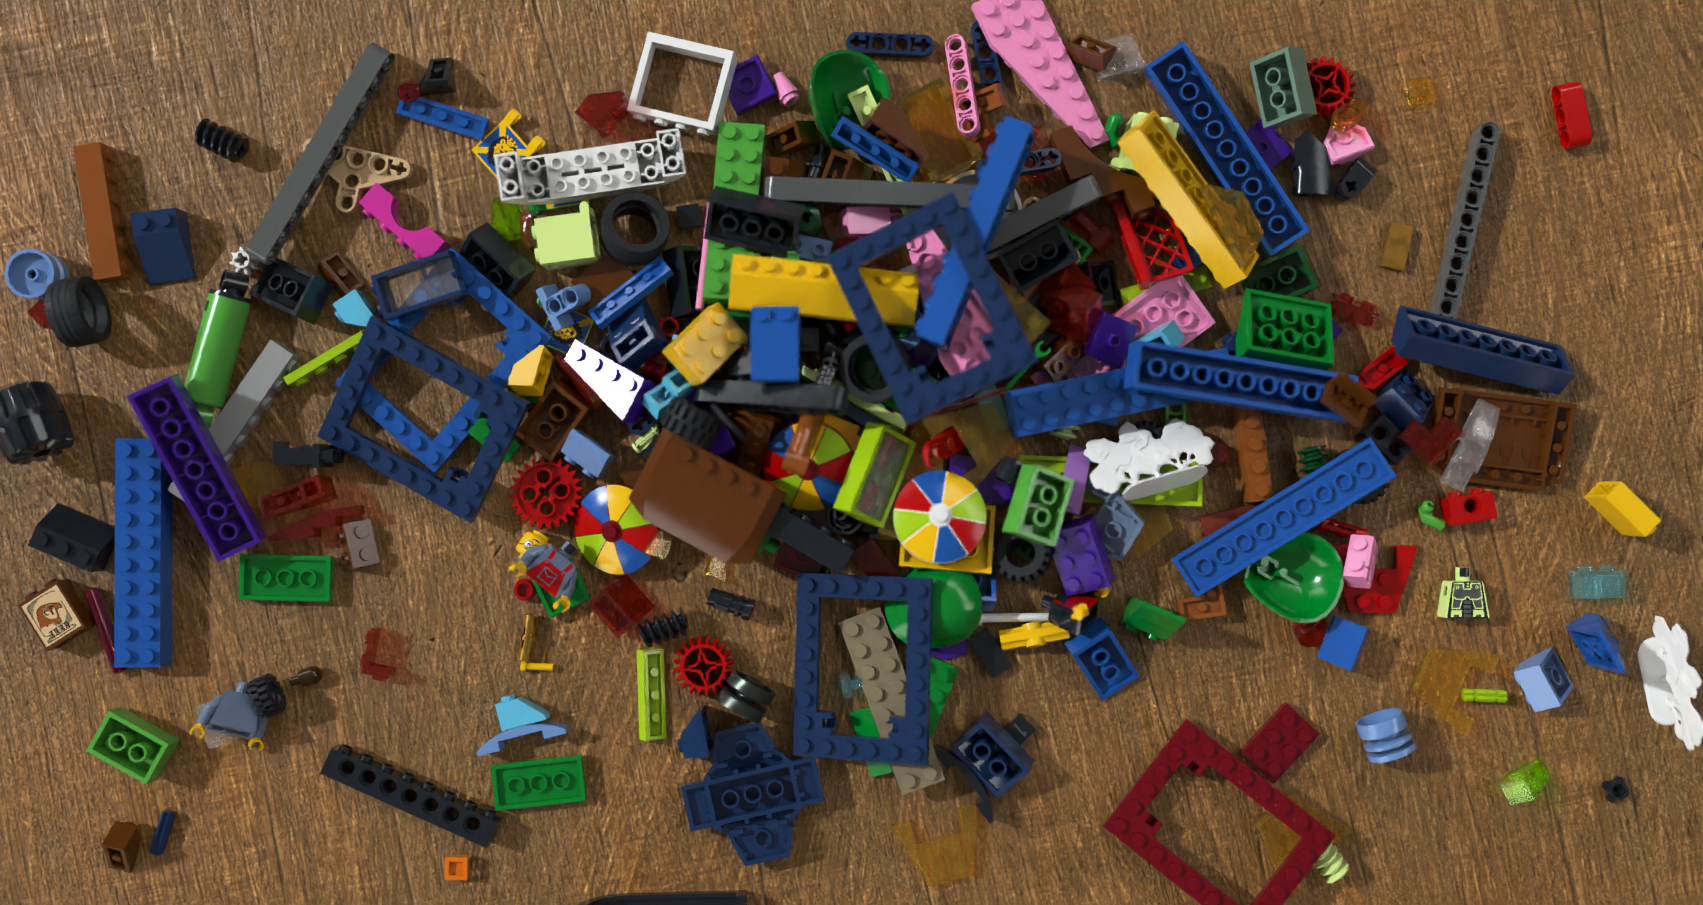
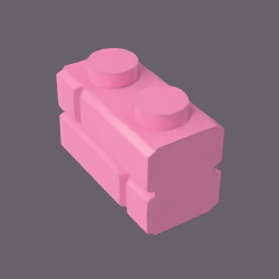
[1343,534,1378,589]

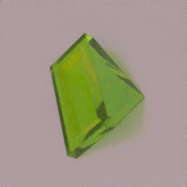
[491,197,521,241]

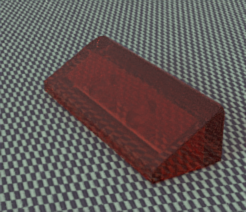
[552,351,604,410]

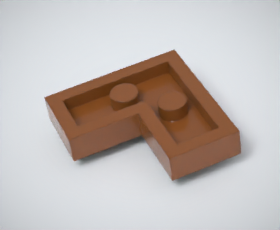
[961,83,1006,142]
[1177,583,1227,621]

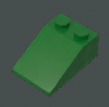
[1120,596,1186,642]

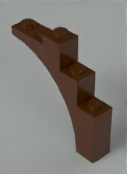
[1049,125,1161,221]

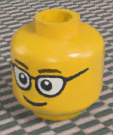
[516,530,549,558]

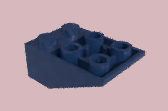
[607,298,669,370]

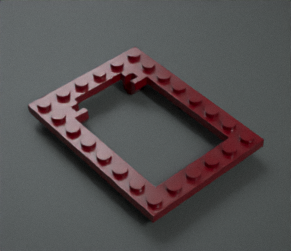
[1102,718,1336,905]

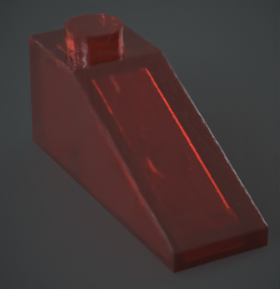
[257,475,338,520]

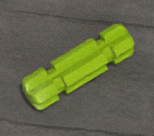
[1461,688,1508,703]

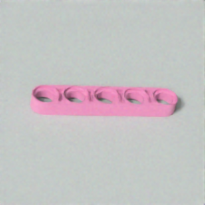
[945,34,980,138]

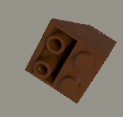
[821,149,874,207]

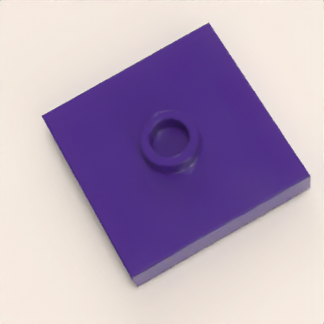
[718,54,778,116]
[1246,119,1292,170]
[1083,310,1138,369]

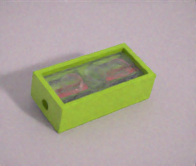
[833,422,916,528]

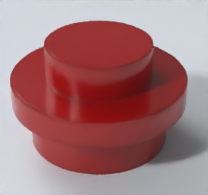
[514,578,537,601]

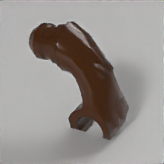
[518,210,538,252]

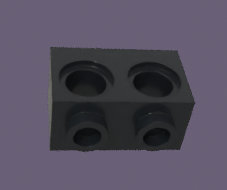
[1357,414,1416,465]

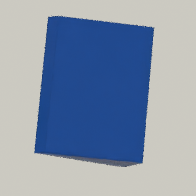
[1317,615,1370,672]

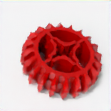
[1306,56,1356,118]
[674,635,735,697]

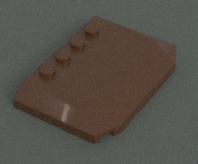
[1425,387,1577,491]
[629,427,788,564]

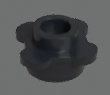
[1602,776,1629,802]

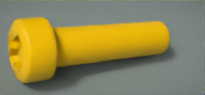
[520,661,554,672]

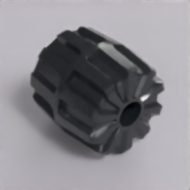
[0,381,75,465]

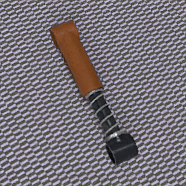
[781,337,849,477]

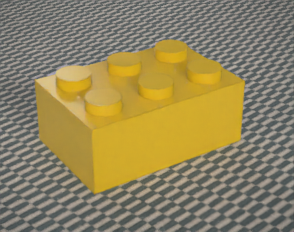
[662,302,748,386]

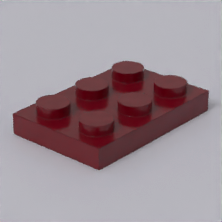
[1239,702,1320,784]

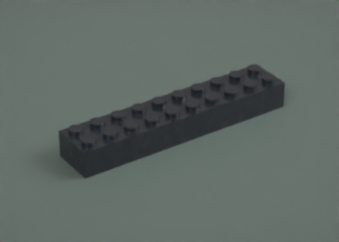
[642,434,857,575]

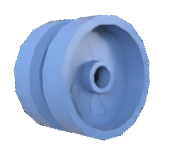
[4,248,71,302]

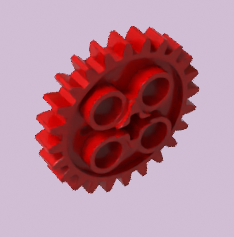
[509,456,584,530]

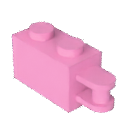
[839,207,903,242]

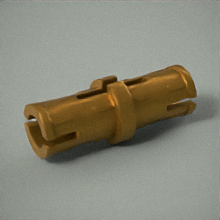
[517,614,539,661]

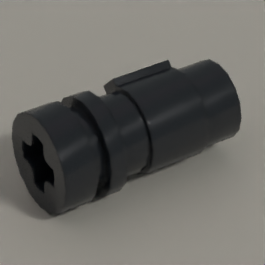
[706,588,756,621]

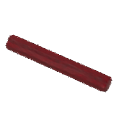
[84,587,127,674]

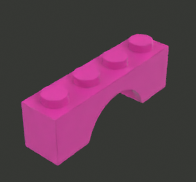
[359,182,450,260]

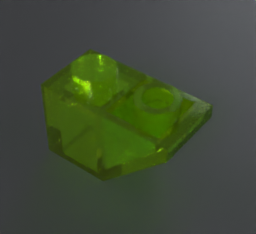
[1499,758,1549,805]

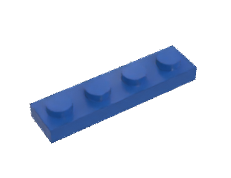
[396,91,490,142]
[588,256,674,330]

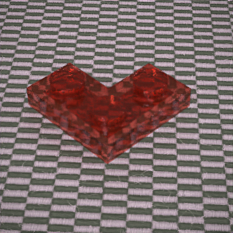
[1398,416,1463,466]

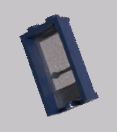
[371,250,469,321]

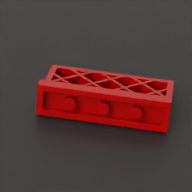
[1112,200,1194,291]

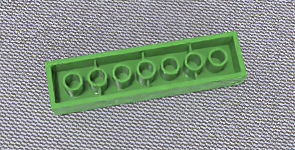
[703,122,766,306]

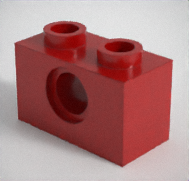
[1440,487,1498,525]

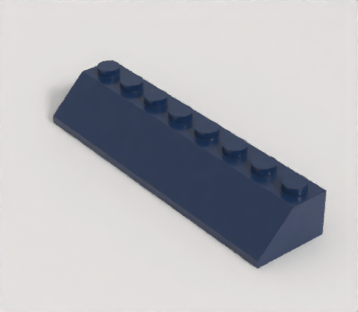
[1392,305,1575,395]

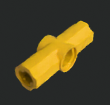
[999,621,1070,651]

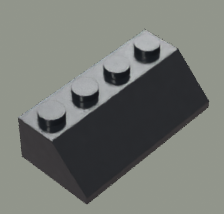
[704,186,806,257]

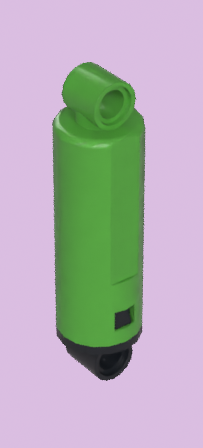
[184,269,252,428]

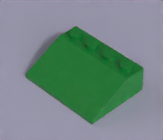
[1236,288,1334,371]

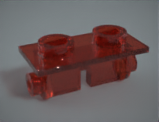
[1330,292,1380,326]

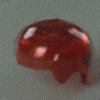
[1292,618,1328,647]

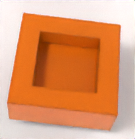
[444,855,470,880]

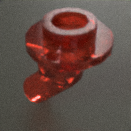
[397,81,420,102]

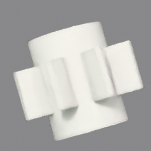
[229,247,259,276]

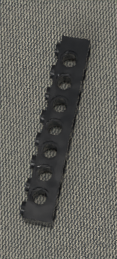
[320,744,503,848]

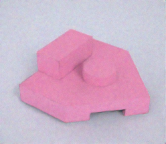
[1323,117,1375,166]

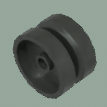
[717,670,776,723]

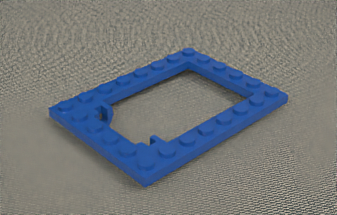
[335,247,554,473]

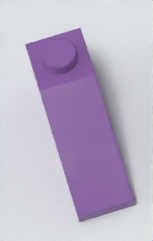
[1063,445,1090,516]

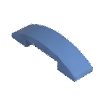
[477,721,570,756]

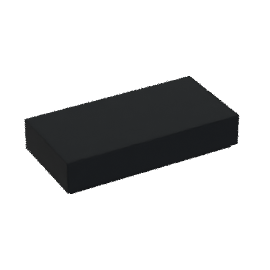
[968,627,1012,678]

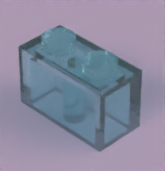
[1569,565,1626,599]

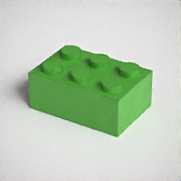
[1002,465,1075,547]
[86,707,181,784]

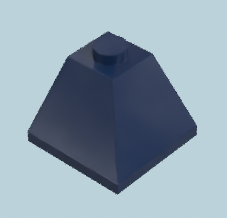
[678,705,713,758]

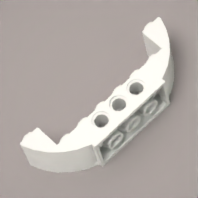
[494,128,686,205]

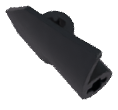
[1289,130,1336,197]

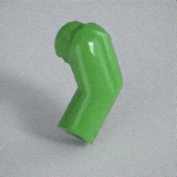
[1418,500,1446,531]

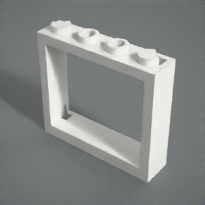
[627,32,738,137]

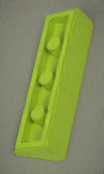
[637,648,667,741]

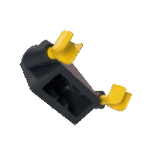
[1041,586,1111,636]

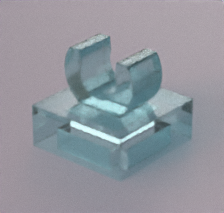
[838,672,863,699]

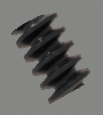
[195,118,250,163]
[638,607,689,648]

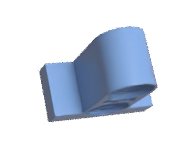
[535,283,591,332]

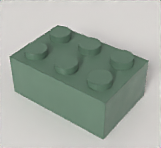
[1250,47,1317,129]

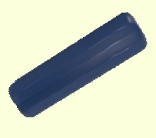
[150,810,176,855]

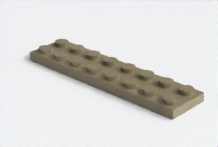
[838,607,946,795]

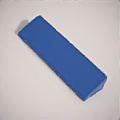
[831,116,921,182]

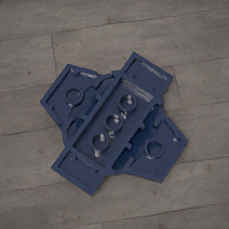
[681,722,825,866]

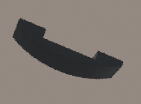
[934,744,993,823]

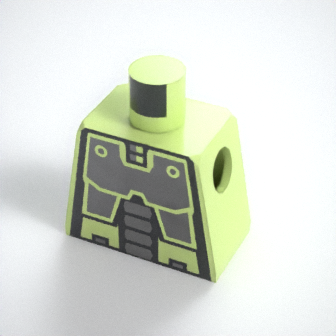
[1437,567,1489,618]

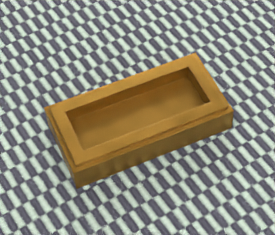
[1380,222,1414,272]

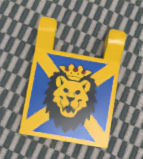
[471,109,546,180]

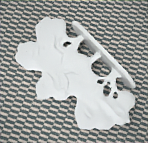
[1084,418,1215,500]
[1638,616,1703,751]

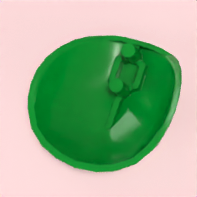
[808,50,891,150]
[1242,532,1344,623]
[885,568,982,648]

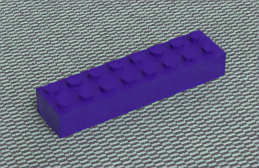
[126,374,267,562]

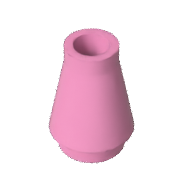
[772,72,800,107]

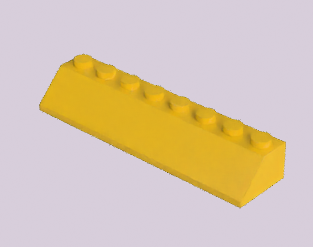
[1118,110,1259,289]
[728,254,918,328]

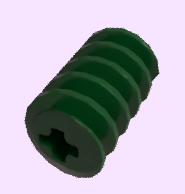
[800,203,822,238]
[1297,445,1328,479]

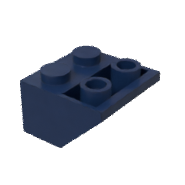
[1374,368,1435,434]

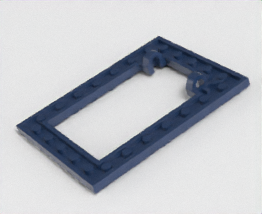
[826,192,1038,426]
[318,316,531,524]
[793,572,933,766]

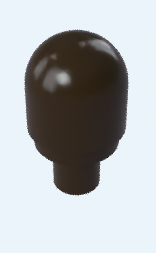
[290,666,323,686]

